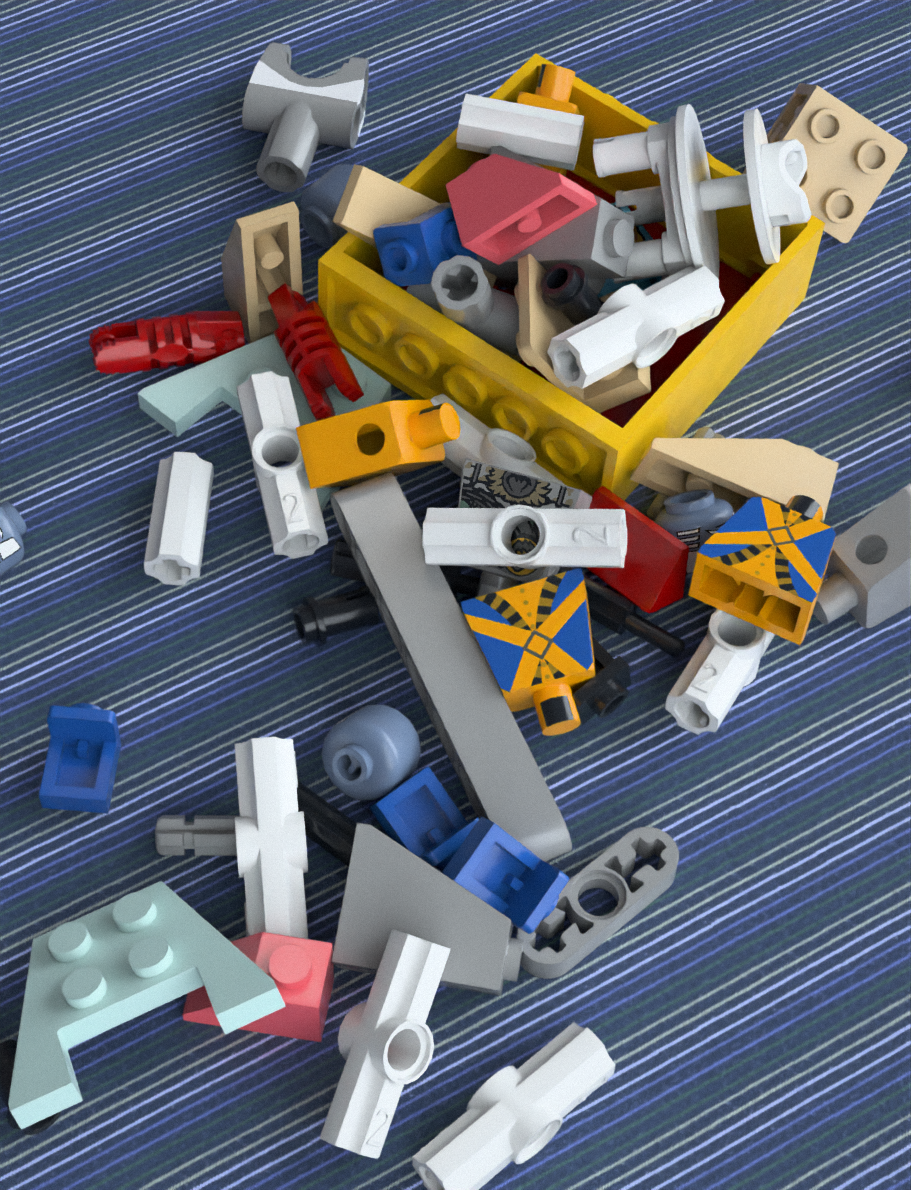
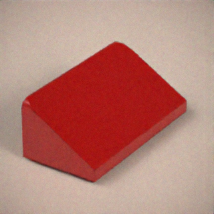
[585,486,689,613]

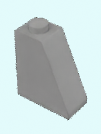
[476,146,635,281]
[332,823,524,996]

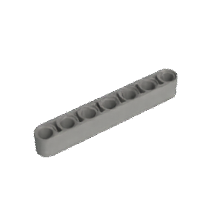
[330,472,572,862]

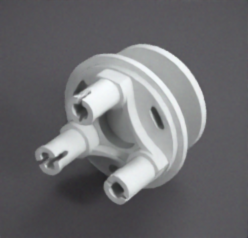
[593,104,812,284]

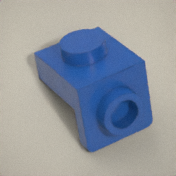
[373,202,478,287]
[39,703,121,814]
[369,766,479,873]
[442,816,569,934]

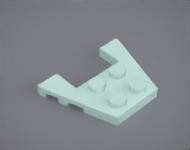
[138,334,391,511]
[8,881,286,1129]

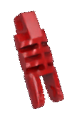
[267,283,364,421]
[88,311,245,375]

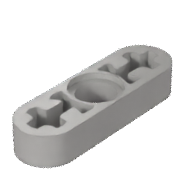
[517,827,679,979]

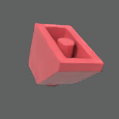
[445,153,597,265]
[182,932,334,1042]

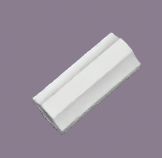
[456,94,584,170]
[144,452,214,585]

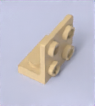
[742,83,908,243]
[515,254,651,413]

